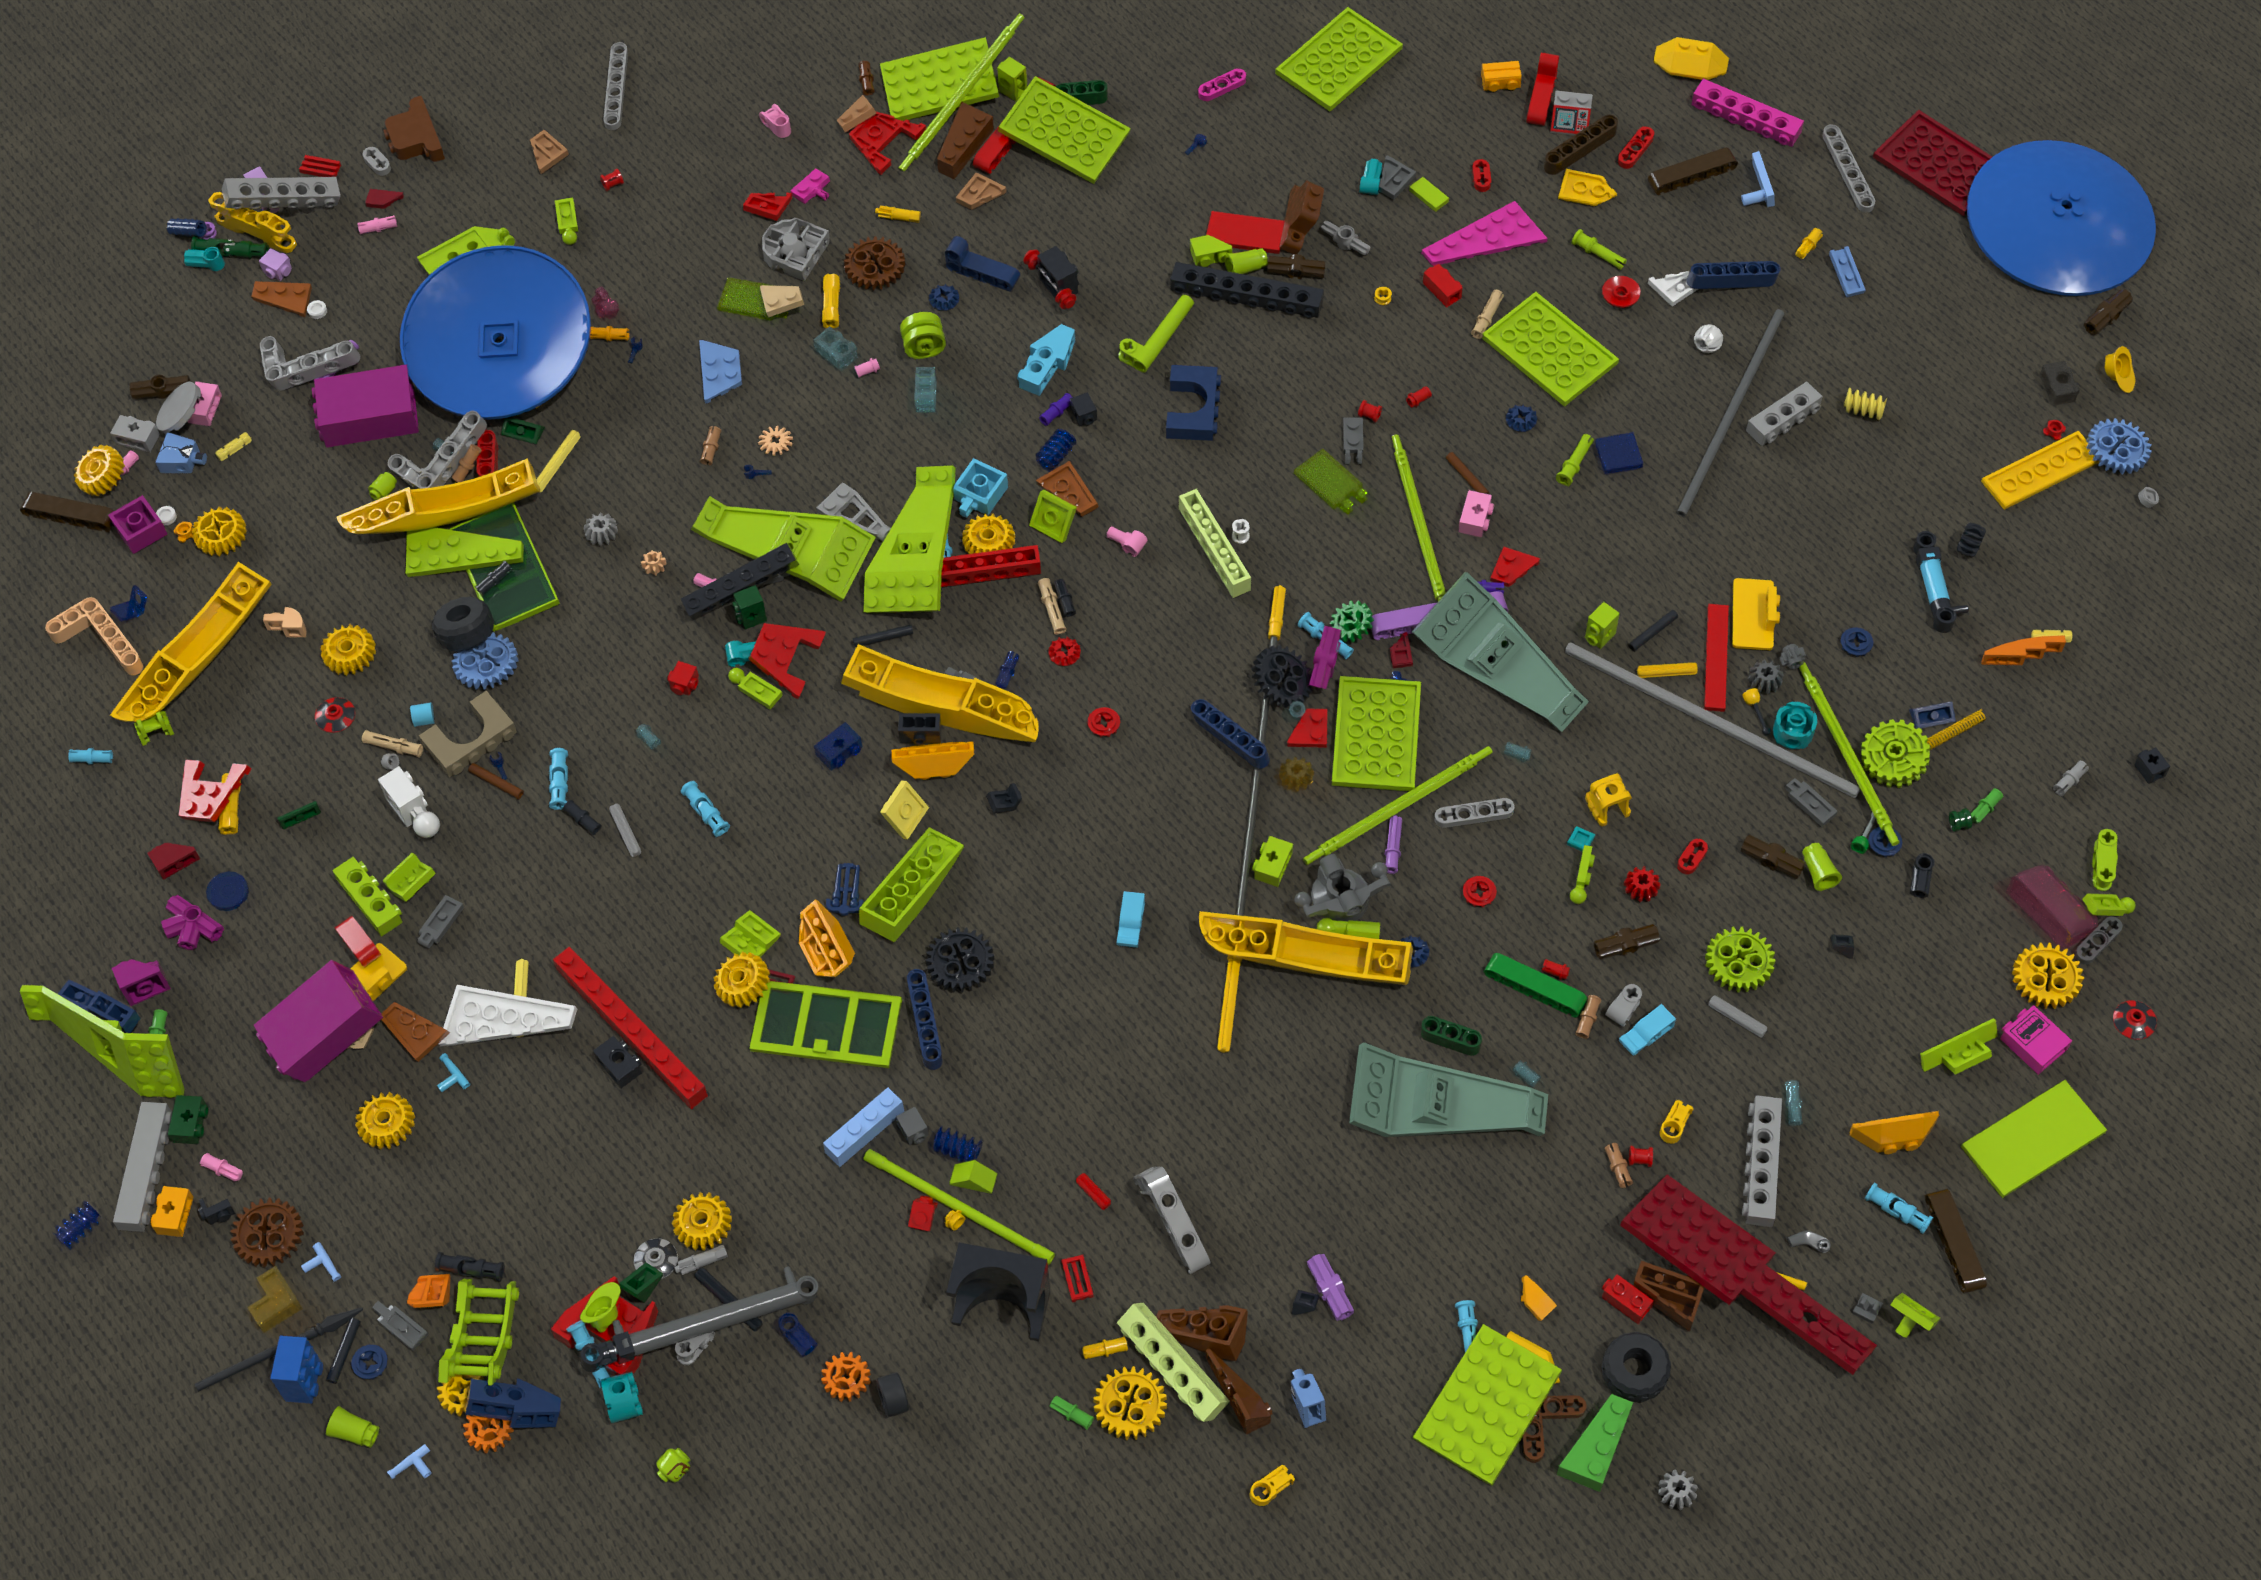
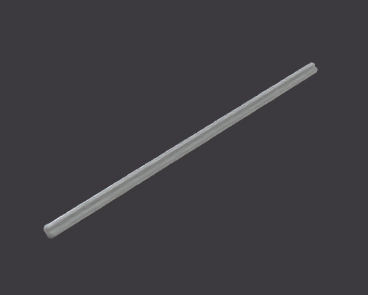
[1565,643,1860,798]

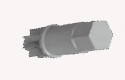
[675,1245,728,1275]

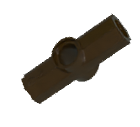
[1267,254,1326,279]
[2083,289,2133,335]
[130,375,190,399]
[1740,835,1806,879]
[1593,924,1660,959]

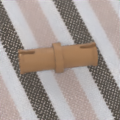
[700,426,721,465]
[452,444,481,482]
[1575,995,1601,1039]
[1605,1143,1633,1188]

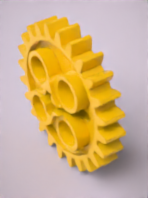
[2012,943,2084,1009]
[1094,1366,1167,1440]

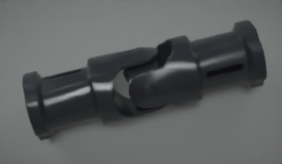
[435,1252,505,1282]

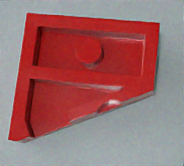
[743,193,792,221]
[1490,547,1540,587]
[1287,709,1327,748]

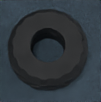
[432,597,494,652]
[1602,1332,1671,1402]

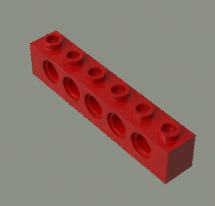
[941,545,1041,587]

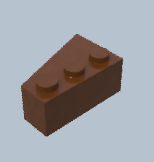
[1633,1261,1704,1332]

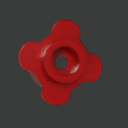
[2043,420,2066,440]

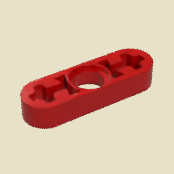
[1618,127,1654,169]

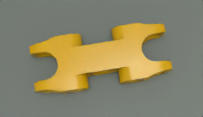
[208,192,297,253]

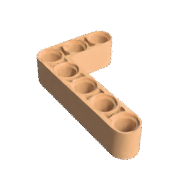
[45,597,143,675]

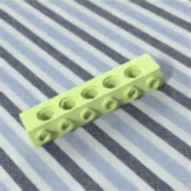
[1179,489,1251,598]
[1117,1303,1230,1422]

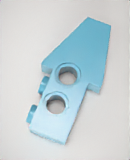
[1017,324,1075,396]

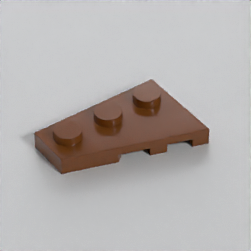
[251,281,312,317]
[1036,461,1099,517]
[381,1002,450,1062]

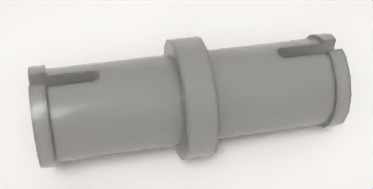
[2053,761,2089,796]

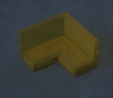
[247,1266,303,1333]

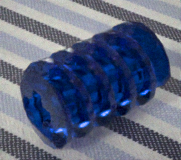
[1036,429,1076,472]
[933,1125,983,1162]
[52,1201,101,1250]

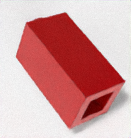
[1423,264,1463,308]
[1602,1274,1654,1324]

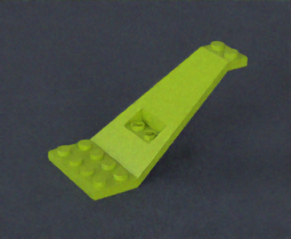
[691,496,876,602]

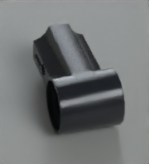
[1910,853,1935,898]

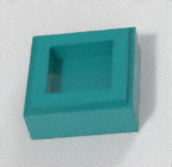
[1567,826,1595,852]

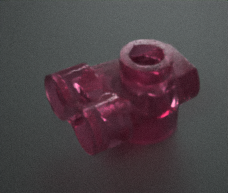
[591,286,619,319]

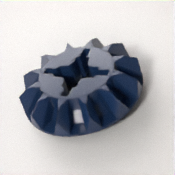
[929,283,959,311]
[1506,404,1537,432]
[1840,627,1873,657]
[1868,827,1902,857]
[1401,935,1429,967]
[351,1345,388,1380]

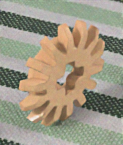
[758,426,793,456]

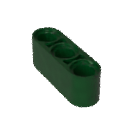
[1056,80,1108,105]
[1421,1016,1482,1056]

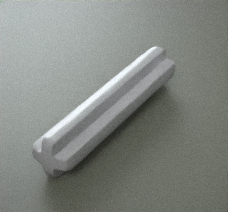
[609,804,641,857]
[1709,995,1767,1037]

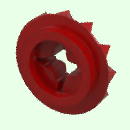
[1049,636,1081,666]
[1088,707,1120,738]
[1463,876,1497,907]

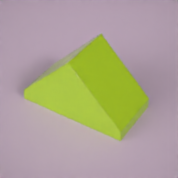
[950,1160,997,1194]

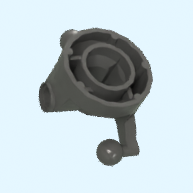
[1294,854,1391,921]

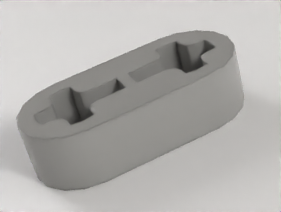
[363,147,391,176]

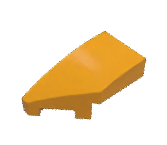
[1521,1275,1557,1321]

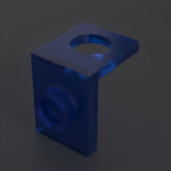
[110,585,147,621]

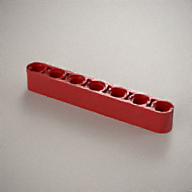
[973,77,1056,174]

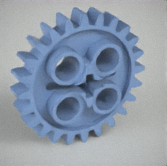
[2086,418,2151,474]
[452,632,518,689]

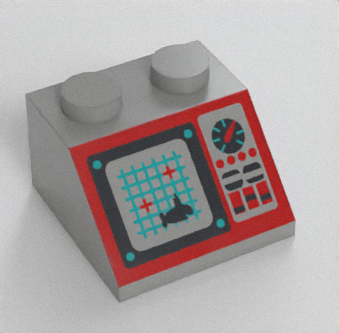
[1550,91,1593,135]

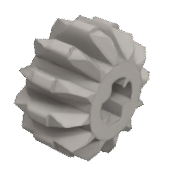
[584,512,618,546]
[1658,1469,1698,1510]

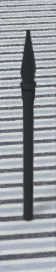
[195,1308,363,1392]

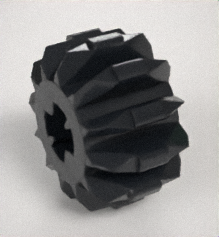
[1957,522,1986,557]

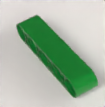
[1484,953,1587,1018]

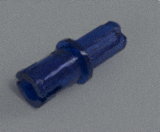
[995,651,1020,689]

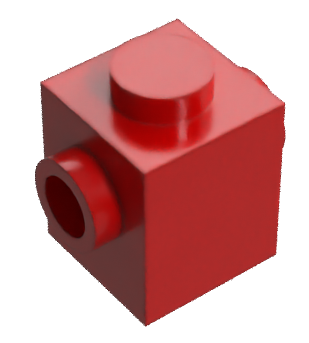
[667,661,699,696]

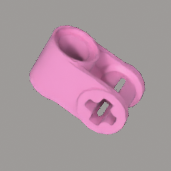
[759,104,791,138]

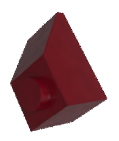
[147,843,200,880]

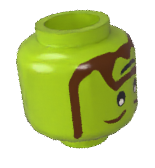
[656,1448,690,1482]

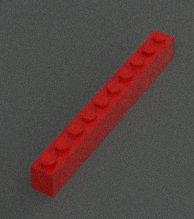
[553,947,708,1109]

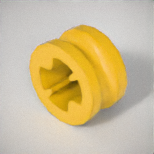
[1374,287,1392,305]

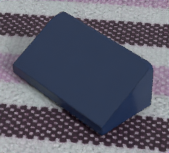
[1909,701,1956,729]

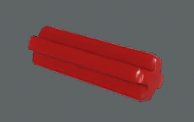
[1076,1173,1111,1210]

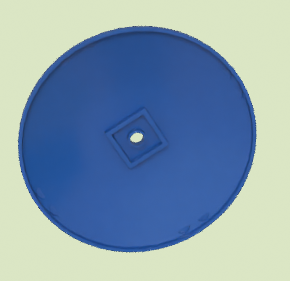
[1967,140,2156,296]
[400,246,591,419]

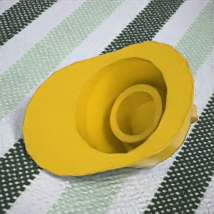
[2105,346,2135,393]

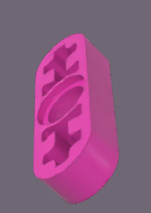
[1198,69,1246,101]

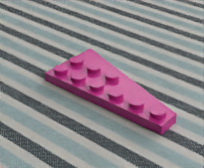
[1422,201,1548,266]

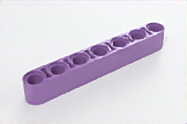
[1370,591,1508,640]

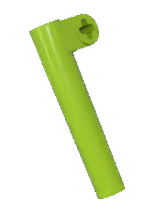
[1119,295,1194,373]

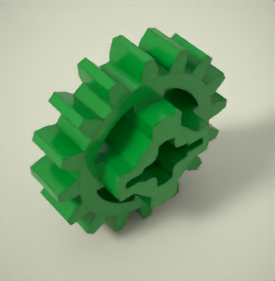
[1330,601,1374,642]

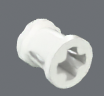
[1232,519,1250,544]

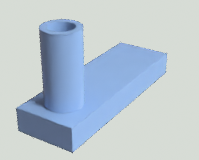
[1741,152,1775,207]

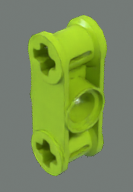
[2092,829,2118,891]

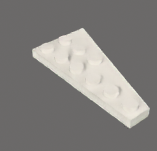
[439,985,577,1046]

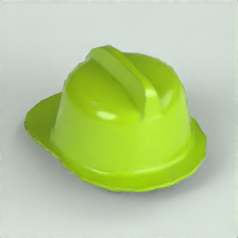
[580,1282,621,1332]

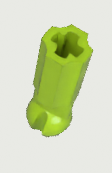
[1317,918,1380,939]

